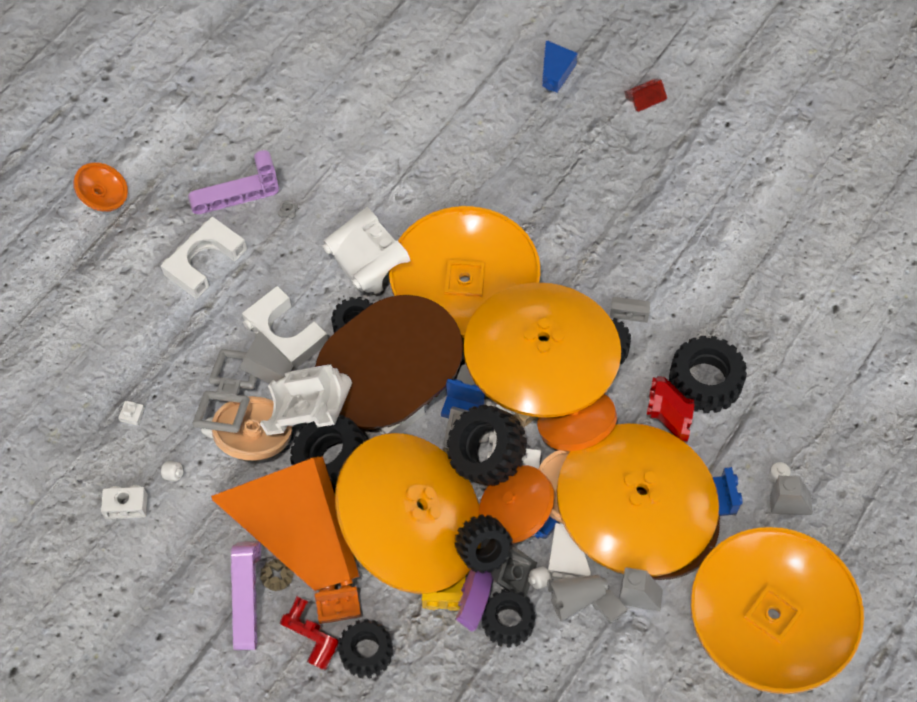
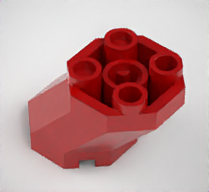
[647,376,694,442]

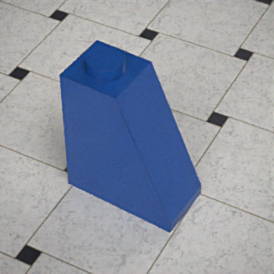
[542,40,578,93]

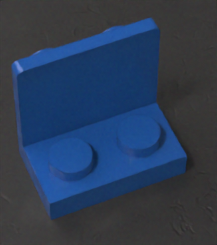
[441,379,485,419]

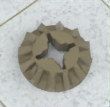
[260,558,293,591]

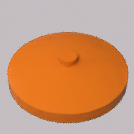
[537,394,617,451]
[479,465,554,543]

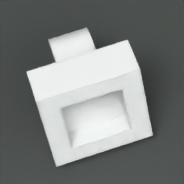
[119,401,145,426]

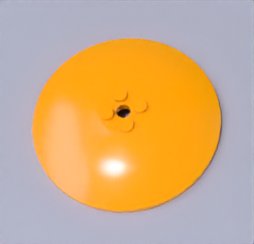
[389,206,540,338]
[464,283,621,417]
[556,423,719,577]
[335,433,481,594]
[691,527,864,694]

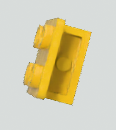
[422,575,466,611]

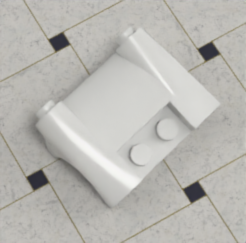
[322,206,411,294]
[260,365,352,436]

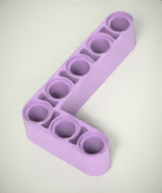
[188,150,279,214]
[231,541,261,650]

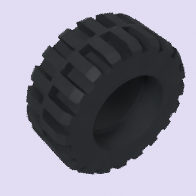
[669,335,747,413]
[447,404,527,486]
[290,414,368,494]

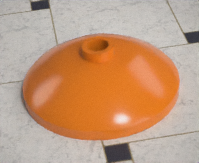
[73,162,128,212]

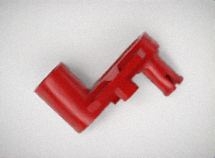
[279,596,339,671]

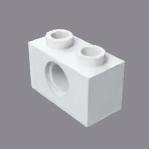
[101,485,148,519]

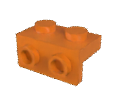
[315,585,361,624]

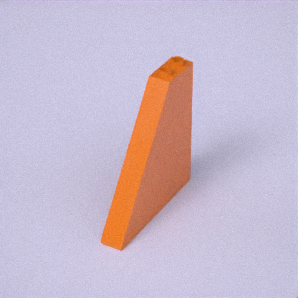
[211,457,360,591]

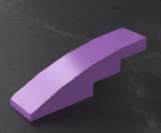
[455,570,493,632]

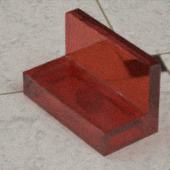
[624,79,667,112]

